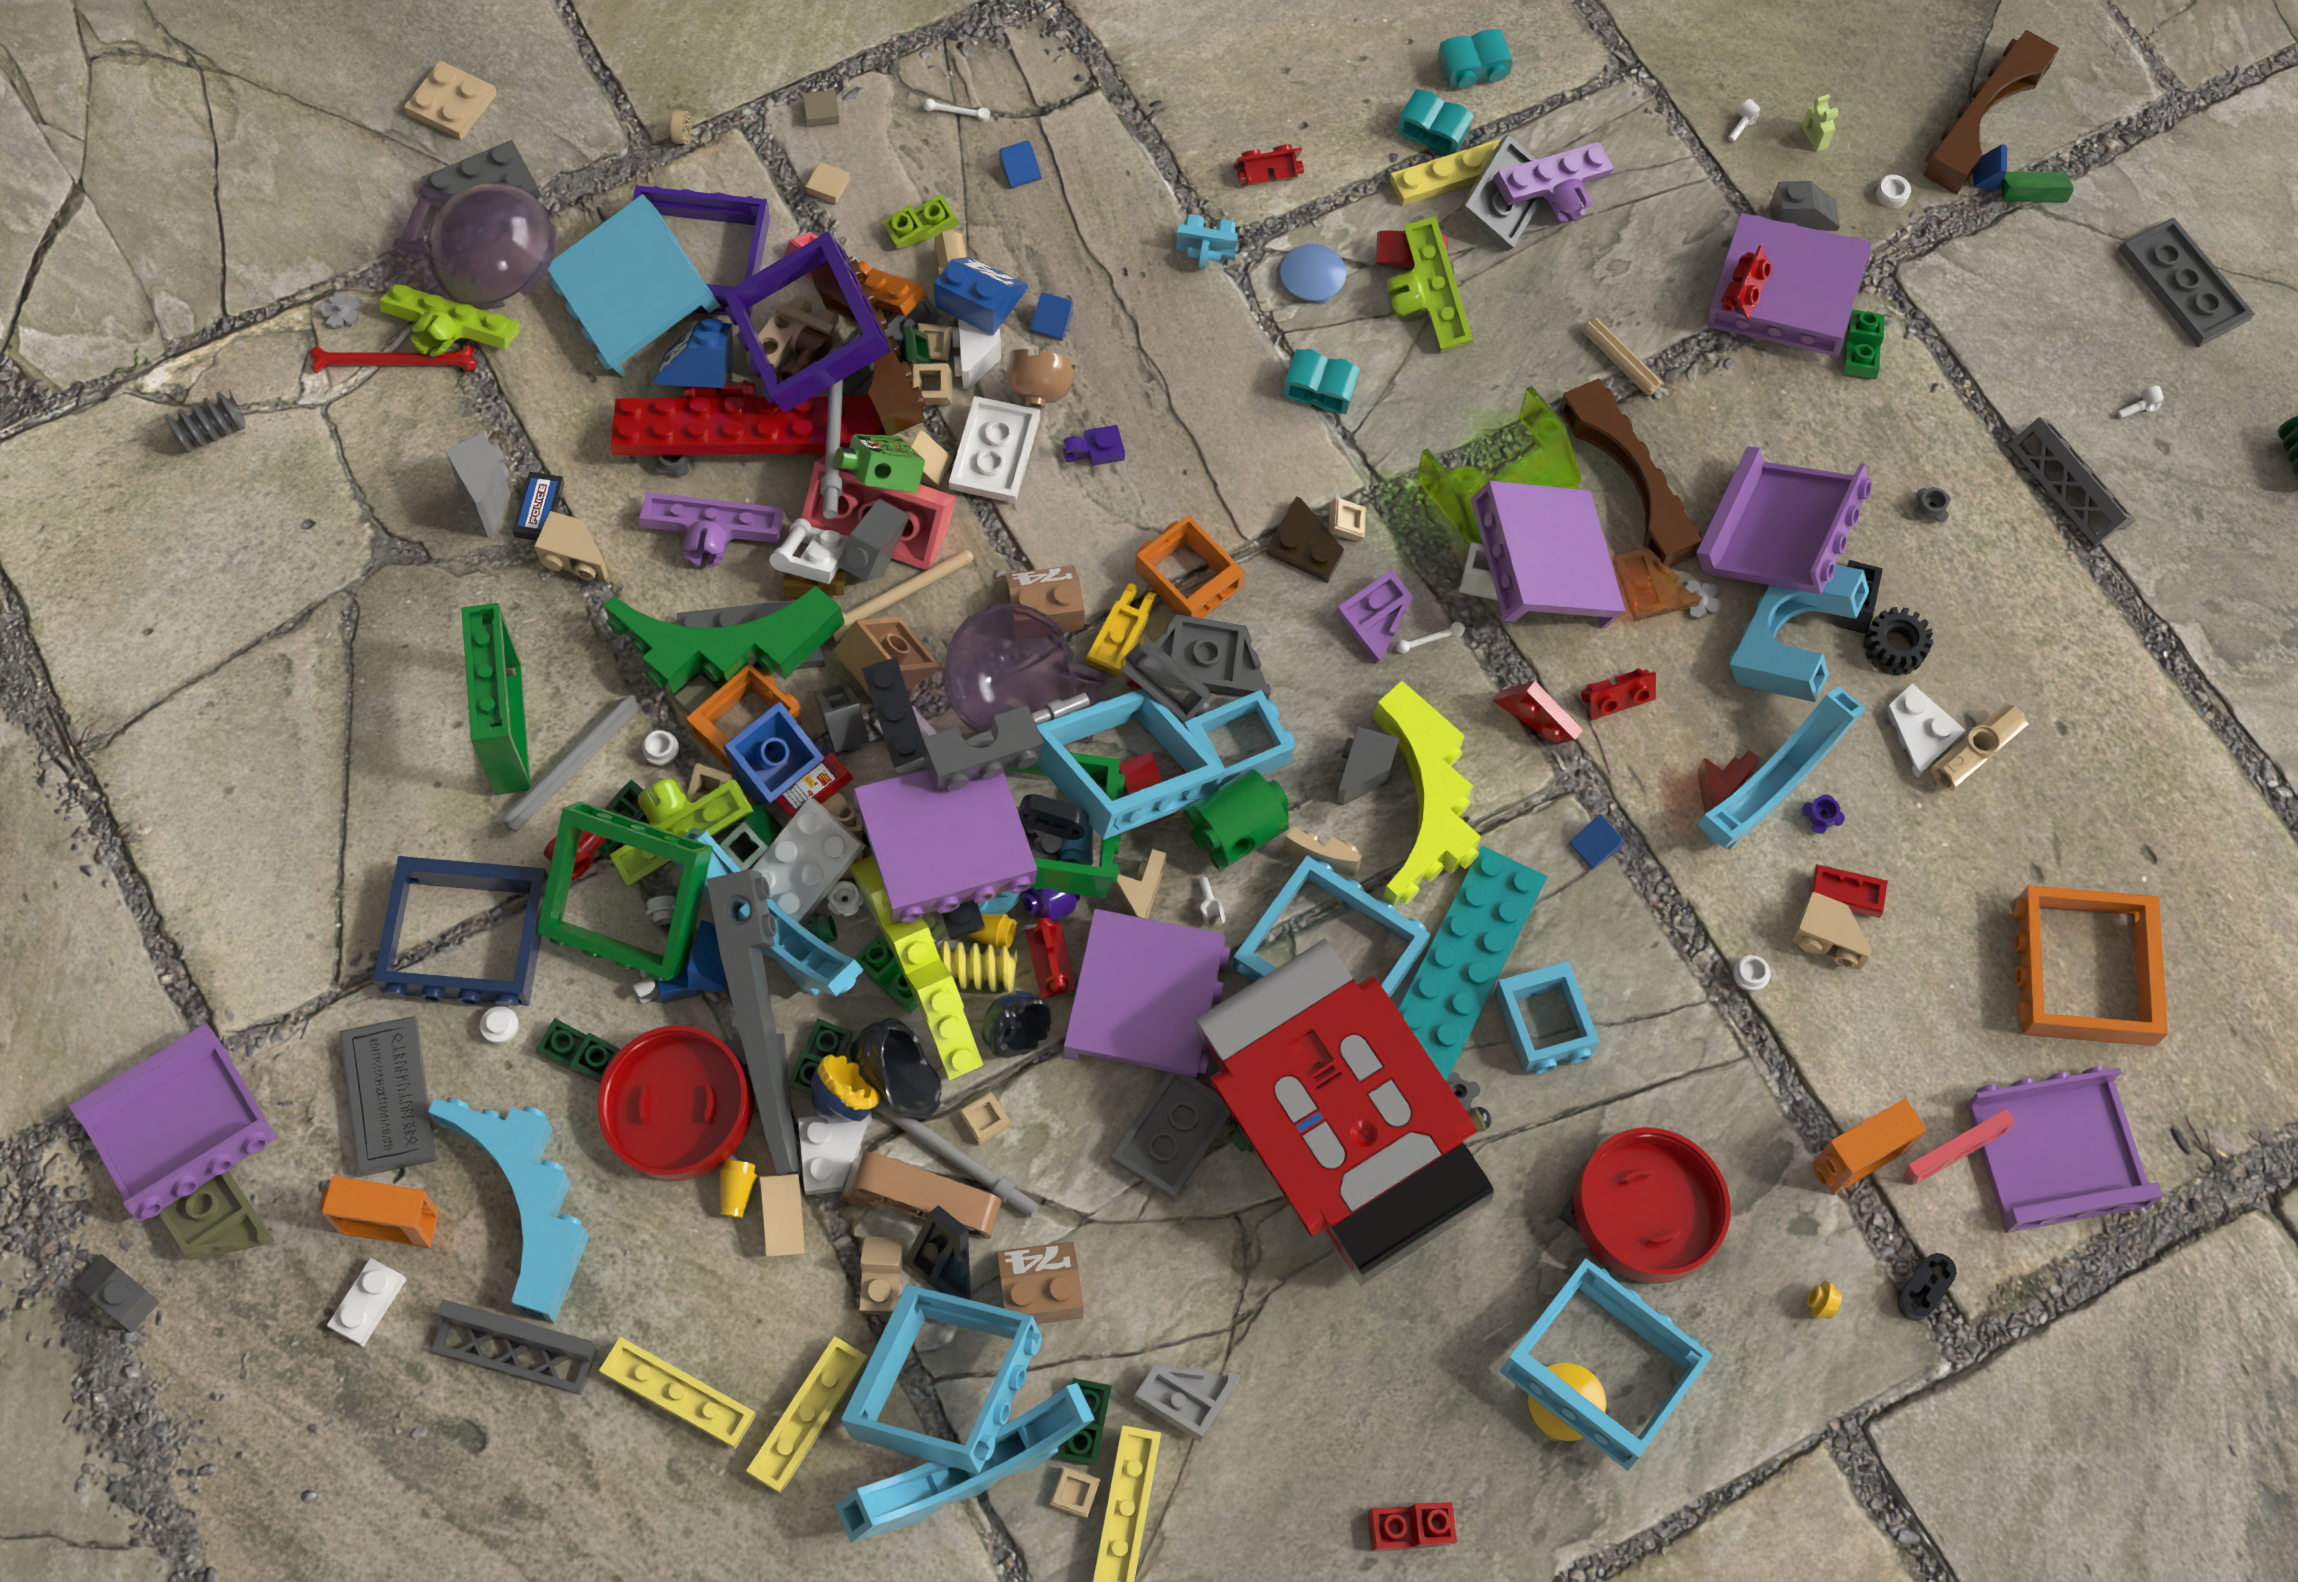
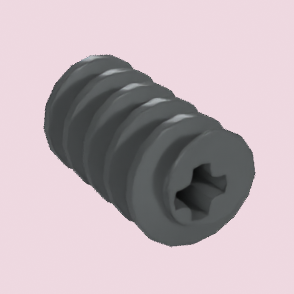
[164,389,246,452]

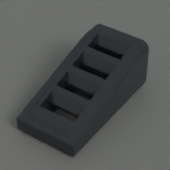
[1833,560,1883,633]

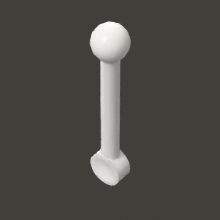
[923,99,990,122]
[1396,622,1465,654]

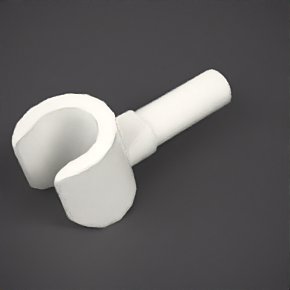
[1728,99,1760,142]
[2117,386,2164,419]
[1199,877,1225,927]
[633,970,659,1004]

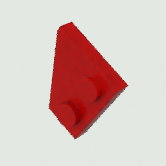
[1493,681,1583,745]

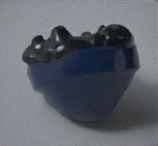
[982,991,1052,1058]

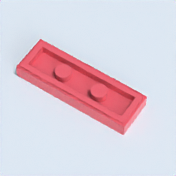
[1905,1109,2014,1185]

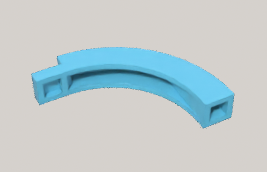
[1697,686,1867,849]

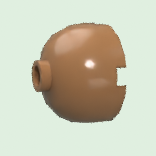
[1007,349,1076,408]

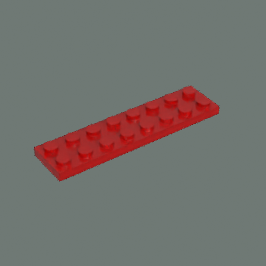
[610,396,886,455]

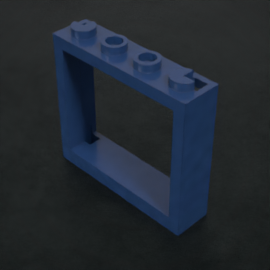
[373,856,548,1008]

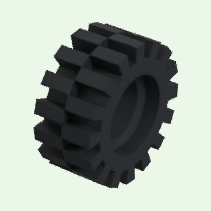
[1863,607,1933,676]

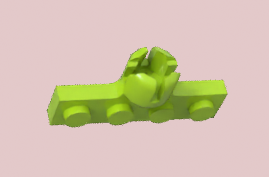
[1387,216,1474,353]
[380,284,520,357]
[610,778,753,887]

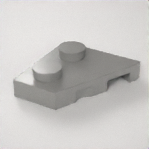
[1133,1363,1240,1442]

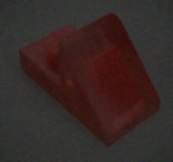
[1697,750,1760,814]

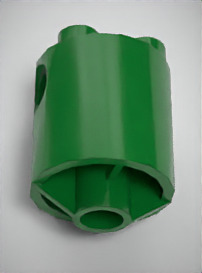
[1183,769,1289,872]

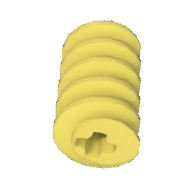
[940,941,1017,993]

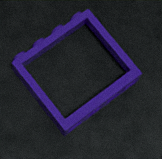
[632,185,770,318]
[724,231,892,413]

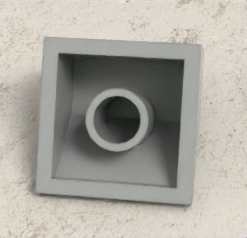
[445,432,511,538]

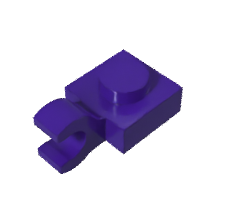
[1063,425,1125,466]

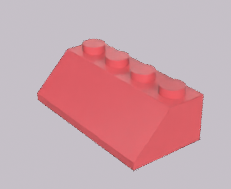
[802,455,957,570]

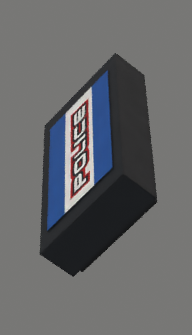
[513,471,565,540]

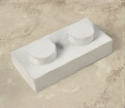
[327,1258,406,1347]

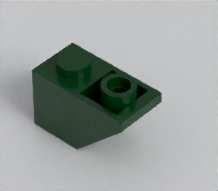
[715,800,783,871]

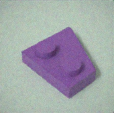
[1335,570,1413,664]

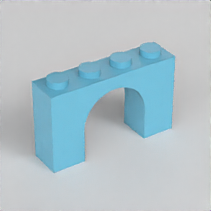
[1729,565,1869,702]

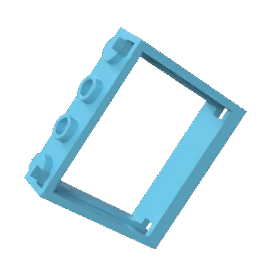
[1036,688,1225,840]
[1232,855,1430,998]
[1500,1258,1713,1471]
[841,1284,1042,1474]

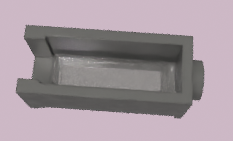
[1121,634,1210,722]

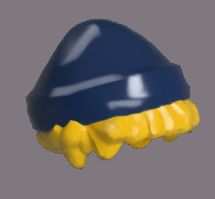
[810,1055,880,1123]

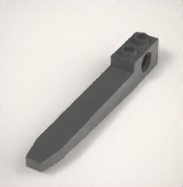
[707,869,799,1175]

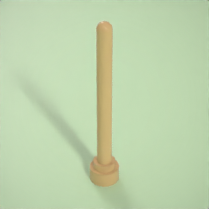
[830,550,973,643]

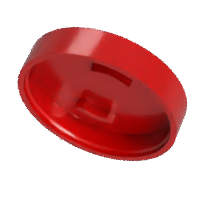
[597,1025,754,1181]
[1573,1127,1731,1284]

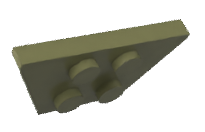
[159,1171,275,1261]

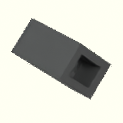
[1332,726,1399,805]

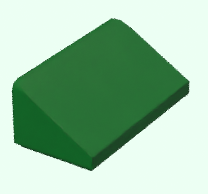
[2001,172,2074,202]

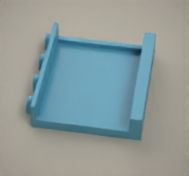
[546,194,720,377]

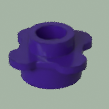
[1802,794,1845,834]

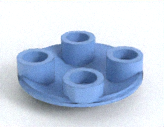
[1280,244,1346,305]

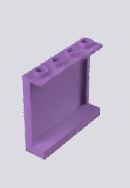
[1708,213,1872,357]
[1696,446,1872,594]
[1470,480,1626,628]
[853,769,1038,923]
[1064,909,1231,1080]
[69,1023,278,1223]
[1966,1066,2163,1233]

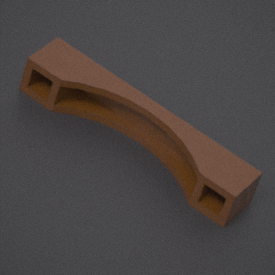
[1924,30,2059,195]
[810,249,926,436]
[1559,378,1702,572]

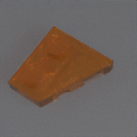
[1613,547,1701,622]

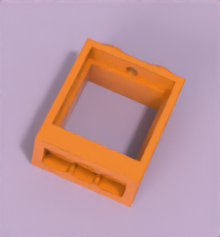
[1136,515,1244,618]
[686,663,802,775]
[1813,1098,1927,1195]
[320,1175,440,1249]

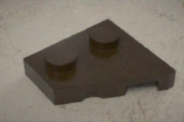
[1266,496,1344,583]

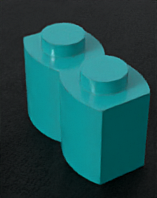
[1438,29,1513,89]
[1396,89,1474,156]
[1282,349,1360,414]

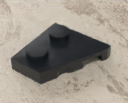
[904,1205,971,1300]

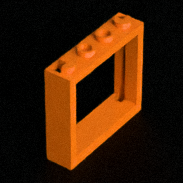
[2013,885,2168,1046]

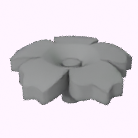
[319,291,362,328]
[1678,579,1720,619]

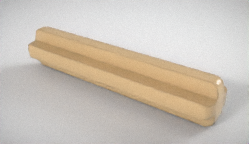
[1583,317,1661,396]

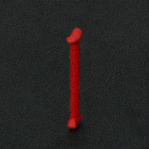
[309,344,476,374]

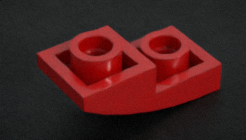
[1376,230,1448,270]
[1119,751,1175,827]
[1367,1502,1457,1552]

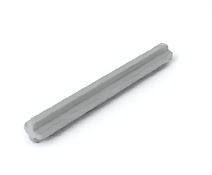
[501,696,639,832]

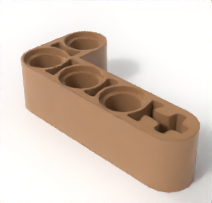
[842,1152,1002,1239]

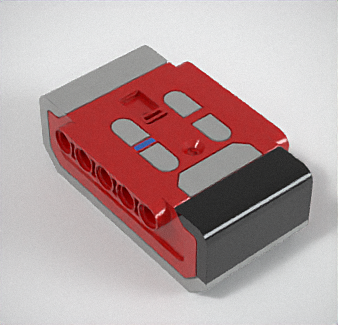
[1195,938,1494,1287]

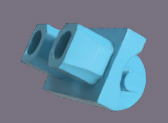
[1176,214,1238,269]

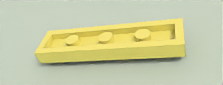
[1390,138,1502,206]
[746,1336,868,1495]
[599,1337,756,1450]
[1093,1425,1161,1582]

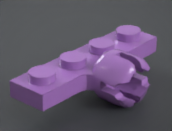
[1492,142,1614,223]
[639,492,784,568]

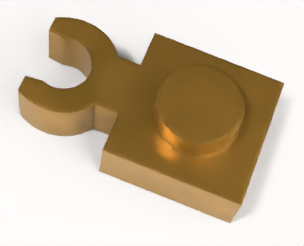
[783,569,846,597]

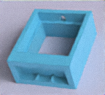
[1184,690,1296,787]
[1494,961,1600,1074]

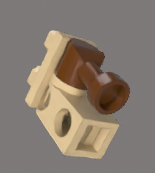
[746,295,839,381]

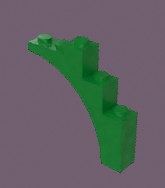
[604,586,845,694]

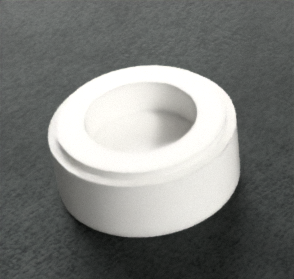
[1876,175,1911,208]

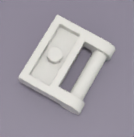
[770,518,849,584]

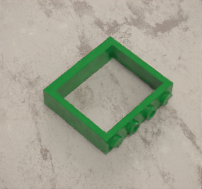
[461,603,531,795]
[1007,752,1125,898]
[537,801,713,981]

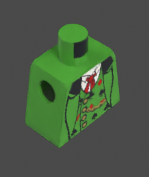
[835,434,926,493]

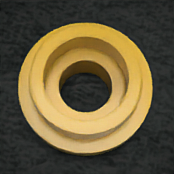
[1807,1281,1842,1319]

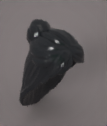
[850,1018,942,1119]

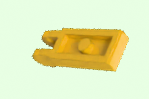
[1086,583,1157,677]

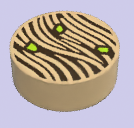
[670,110,691,144]

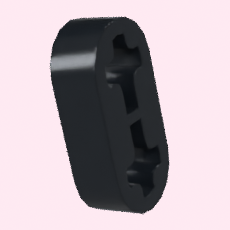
[1018,794,1089,841]
[1897,1253,1957,1321]

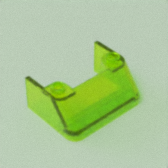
[1416,385,1581,545]

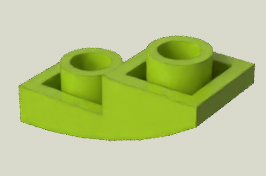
[882,193,960,249]

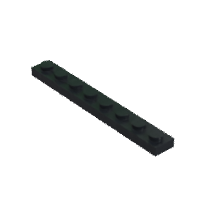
[862,657,986,941]

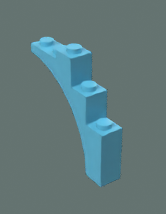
[674,827,863,996]
[428,1097,589,1323]
[835,1383,1095,1543]

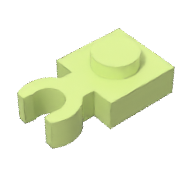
[1801,94,1838,152]

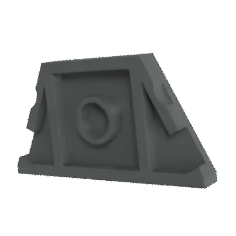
[1141,614,1271,700]

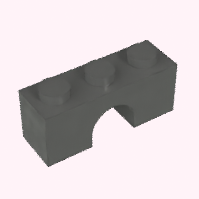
[921,705,1044,792]

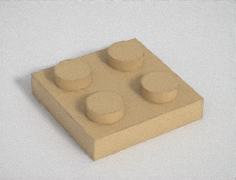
[404,60,497,140]

